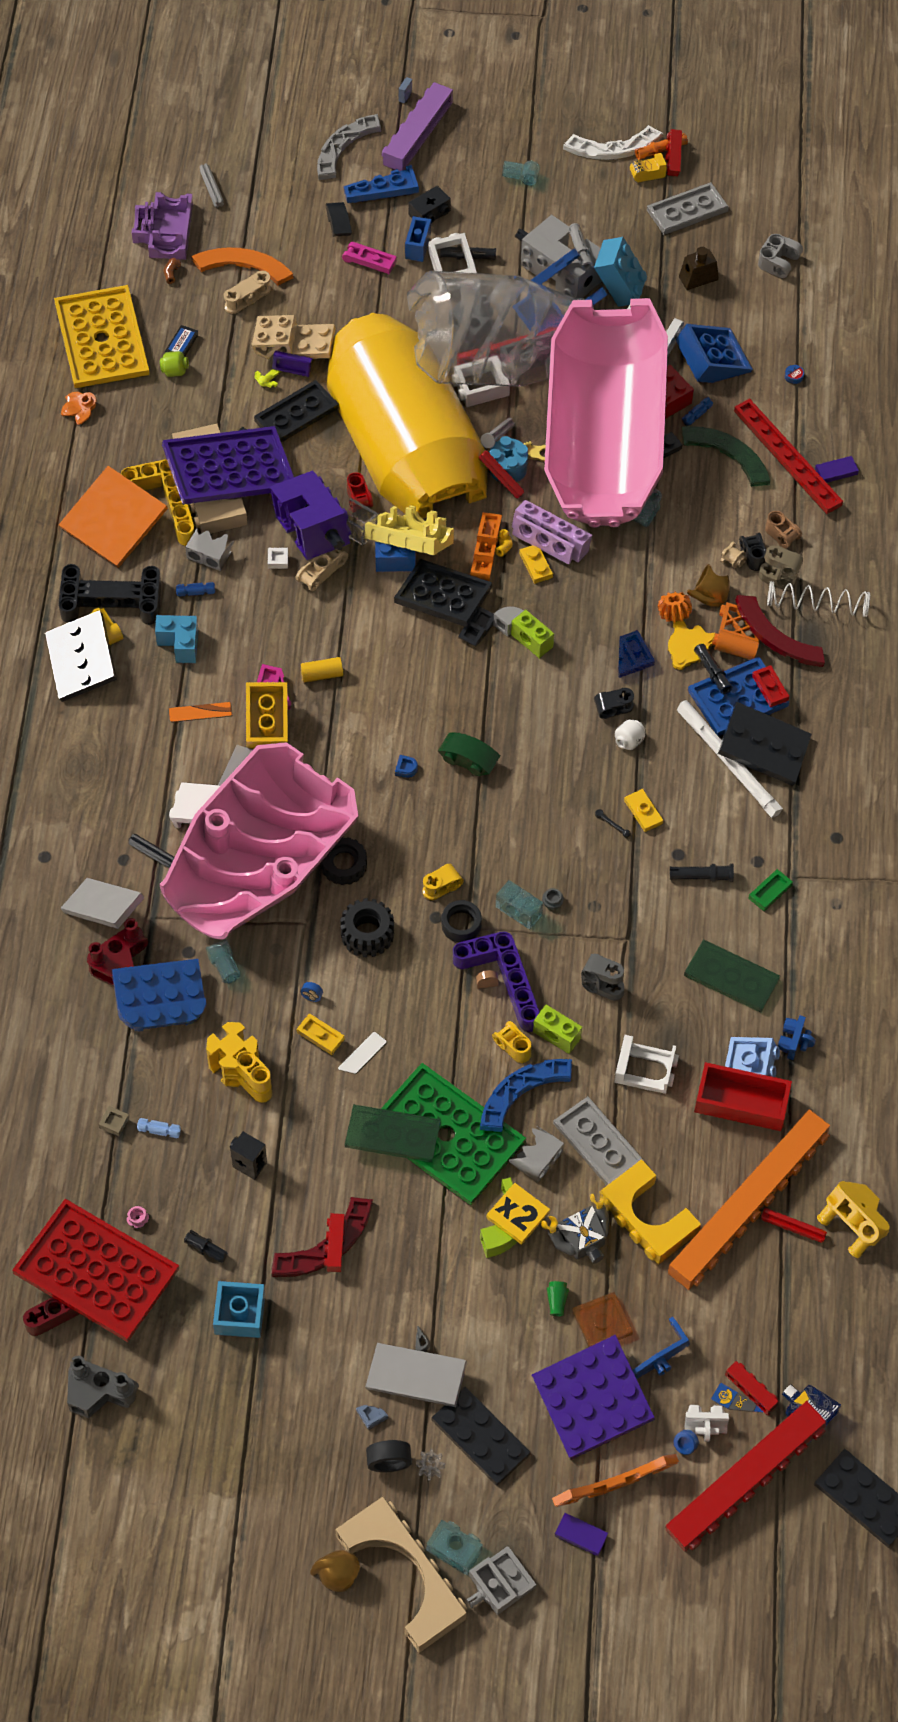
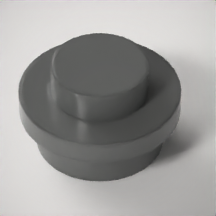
[542,888,564,909]

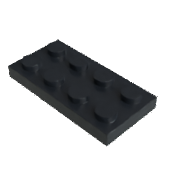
[254,380,339,443]
[431,1387,531,1486]
[814,1448,898,1548]

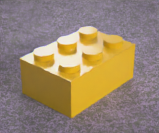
[246,682,288,749]

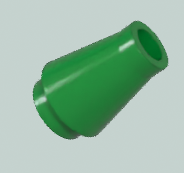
[546,1281,569,1316]

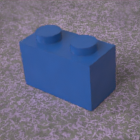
[405,216,431,262]
[375,542,415,572]

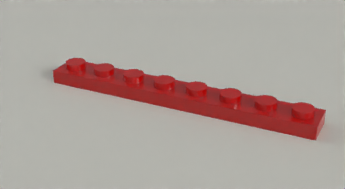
[734,399,843,514]

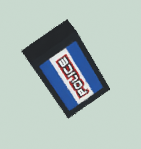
[165,325,199,356]

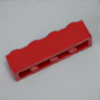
[666,129,682,177]
[324,1213,345,1272]
[725,1361,779,1415]

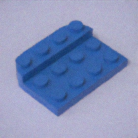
[112,959,206,1032]

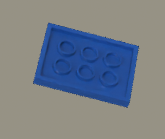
[688,657,789,737]

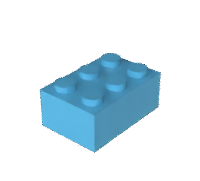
[594,237,647,307]

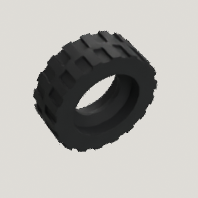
[321,837,367,885]

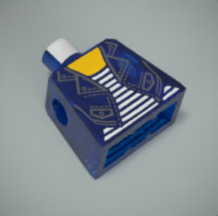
[782,1384,841,1443]

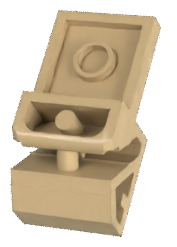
[252,315,336,359]

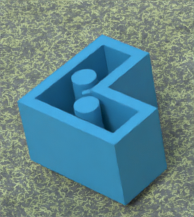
[155,615,198,663]

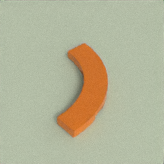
[191,247,293,286]
[552,1454,679,1507]

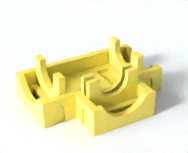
[365,505,454,555]

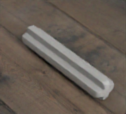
[200,164,224,208]

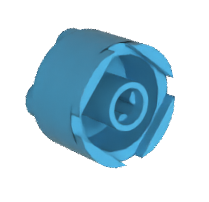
[489,436,528,482]

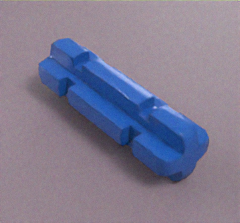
[682,397,713,426]
[176,582,215,596]

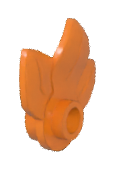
[61,392,97,425]

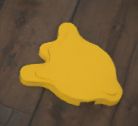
[668,620,715,670]

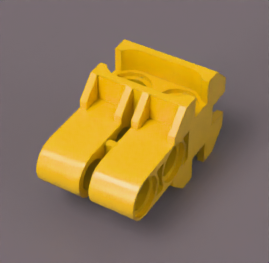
[206,1022,272,1103]

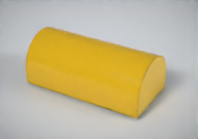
[301,657,343,683]

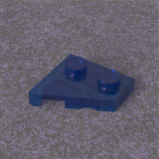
[618,630,655,678]

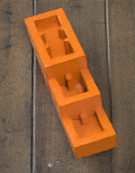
[470,512,502,581]

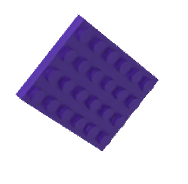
[162,426,294,505]

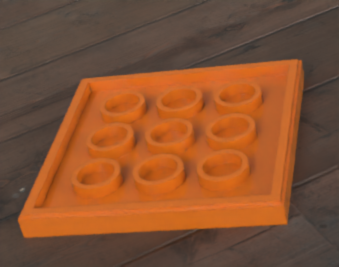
[58,466,168,568]

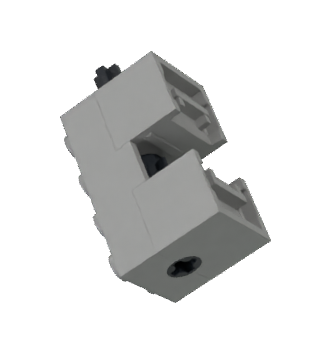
[515,214,602,301]

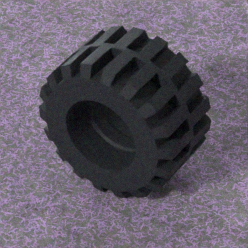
[340,898,394,958]

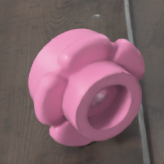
[127,1206,149,1228]

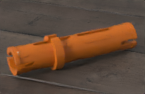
[635,133,688,160]

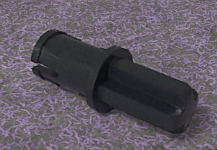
[184,1230,228,1263]

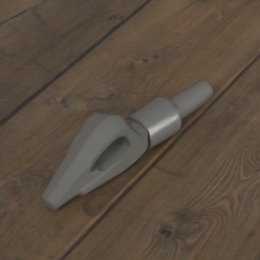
[415,1326,430,1352]

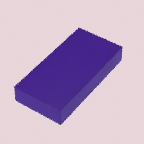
[272,350,312,377]
[815,456,859,483]
[555,1513,608,1556]

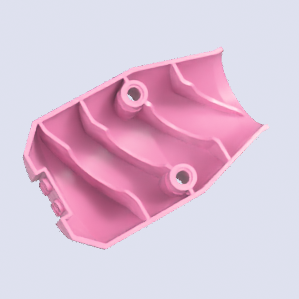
[160,743,358,939]

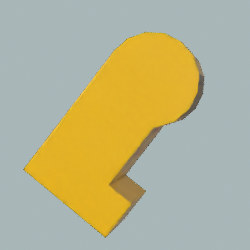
[630,153,667,182]

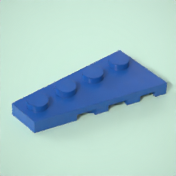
[344,165,419,203]

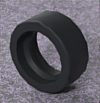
[441,900,482,943]
[366,1440,412,1472]

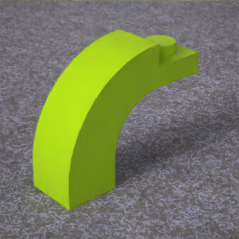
[480,1177,517,1258]

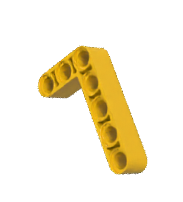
[121,459,194,546]

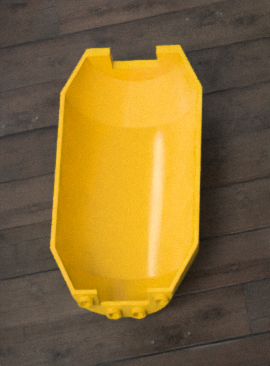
[327,313,488,519]

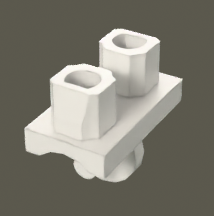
[684,1405,729,1442]

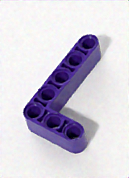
[453,931,539,1032]

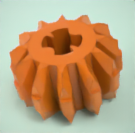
[658,591,692,623]

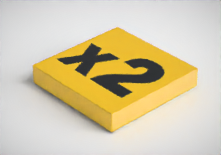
[486,1183,550,1245]

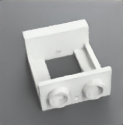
[614,1035,679,1094]

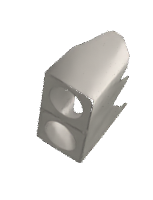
[186,528,234,571]
[509,1126,564,1183]

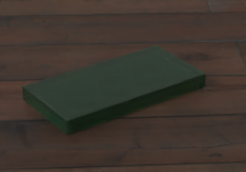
[684,939,781,1013]
[344,1104,441,1163]

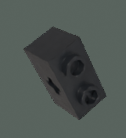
[408,186,451,223]
[230,1131,267,1180]

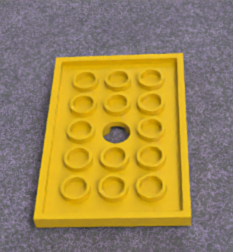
[54,285,150,388]

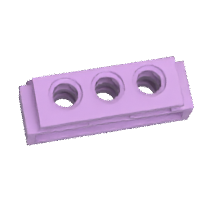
[512,500,592,564]

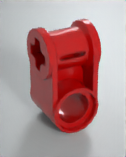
[347,472,373,511]

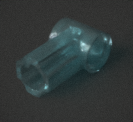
[502,161,540,186]
[206,939,241,984]

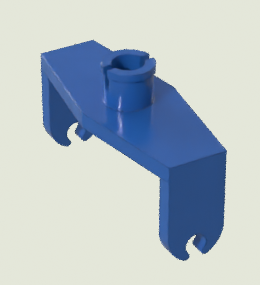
[632,1316,690,1379]

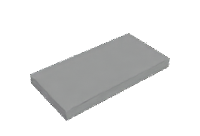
[647,182,729,235]
[61,878,144,929]
[553,1096,644,1186]
[365,1343,467,1407]

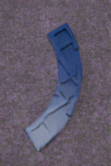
[480,1059,572,1132]

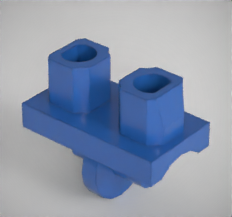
[778,1015,816,1060]

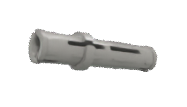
[568,223,593,271]

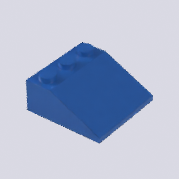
[675,324,753,383]

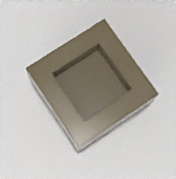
[99,1106,129,1136]

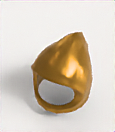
[687,564,730,607]
[310,1550,360,1592]

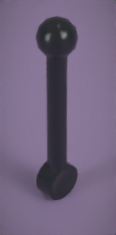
[595,809,631,837]

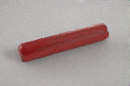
[479,450,524,498]
[761,1208,827,1243]

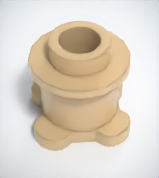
[721,541,746,568]

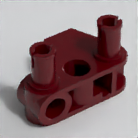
[87,918,148,986]

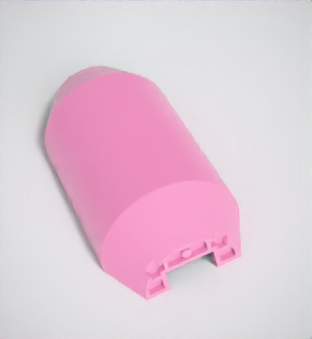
[544,298,668,527]

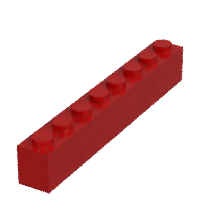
[665,1400,826,1552]

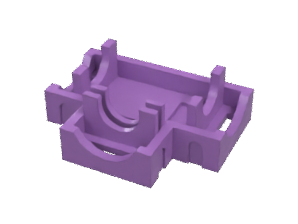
[132,192,193,259]

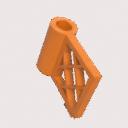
[712,602,765,660]

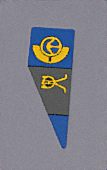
[711,1383,764,1413]

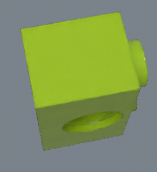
[511,610,554,658]
[533,1005,582,1054]

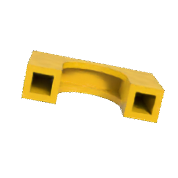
[600,1159,701,1265]

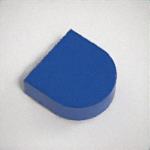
[395,755,418,778]

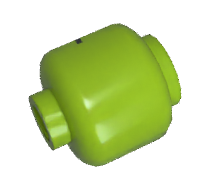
[160,351,189,377]

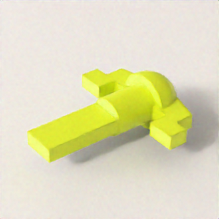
[254,369,282,388]

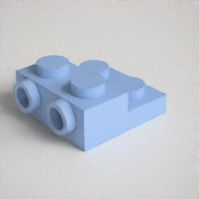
[725,1037,780,1077]

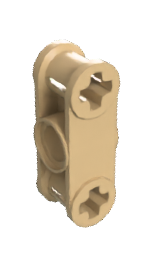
[224,271,271,314]
[296,549,348,591]

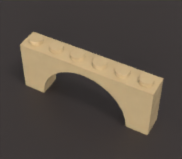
[172,424,247,534]
[335,1497,468,1653]

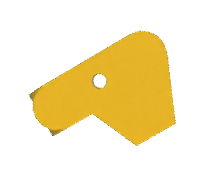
[817,1181,890,1258]

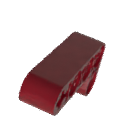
[23,1297,80,1336]

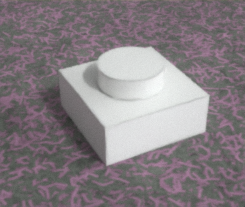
[268,548,288,569]

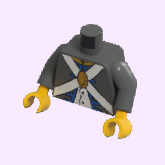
[541,1191,609,1264]

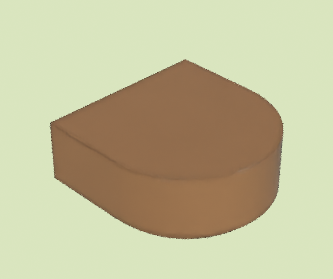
[476,970,499,989]

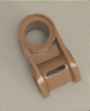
[765,511,802,549]

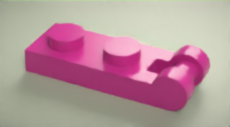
[342,242,397,274]

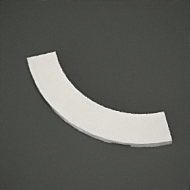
[563,125,663,160]

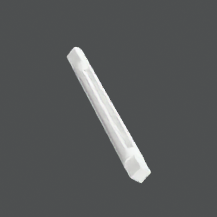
[677,700,783,818]

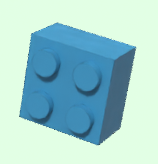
[213,1281,265,1338]

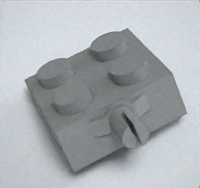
[466,1546,536,1615]

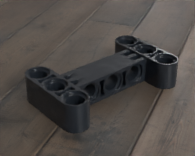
[59,564,161,625]

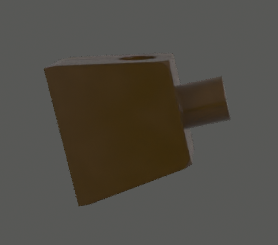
[679,247,719,290]

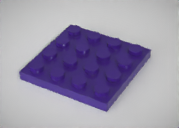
[532,1335,656,1460]

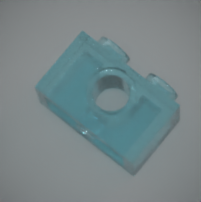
[496,880,543,929]
[426,1520,483,1575]

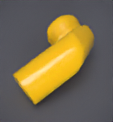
[495,529,513,557]

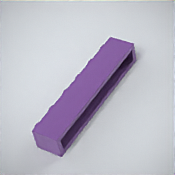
[382,82,453,171]

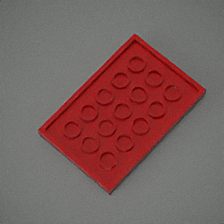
[12,1198,179,1342]

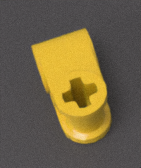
[422,863,464,900]
[492,1021,531,1063]

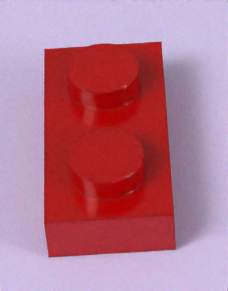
[752,665,789,708]

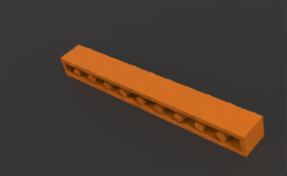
[668,1109,830,1290]

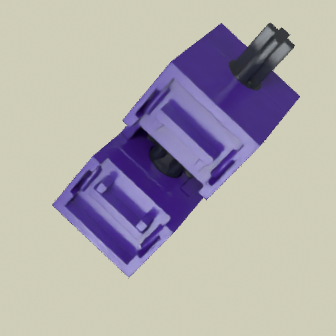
[270,470,351,560]

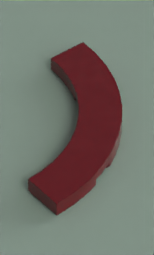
[735,595,825,667]
[271,1197,373,1277]

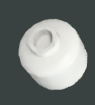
[615,720,645,750]

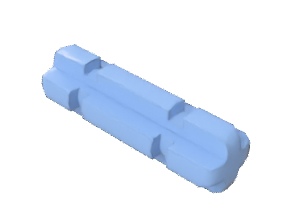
[137,1118,181,1138]

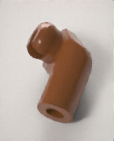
[163,258,181,284]

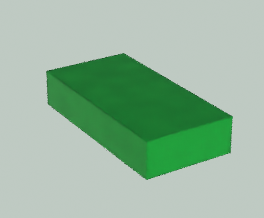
[748,869,793,911]

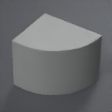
[493,607,524,637]

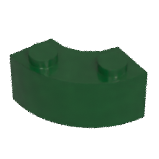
[438,732,501,776]

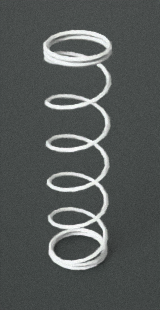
[767,581,870,617]

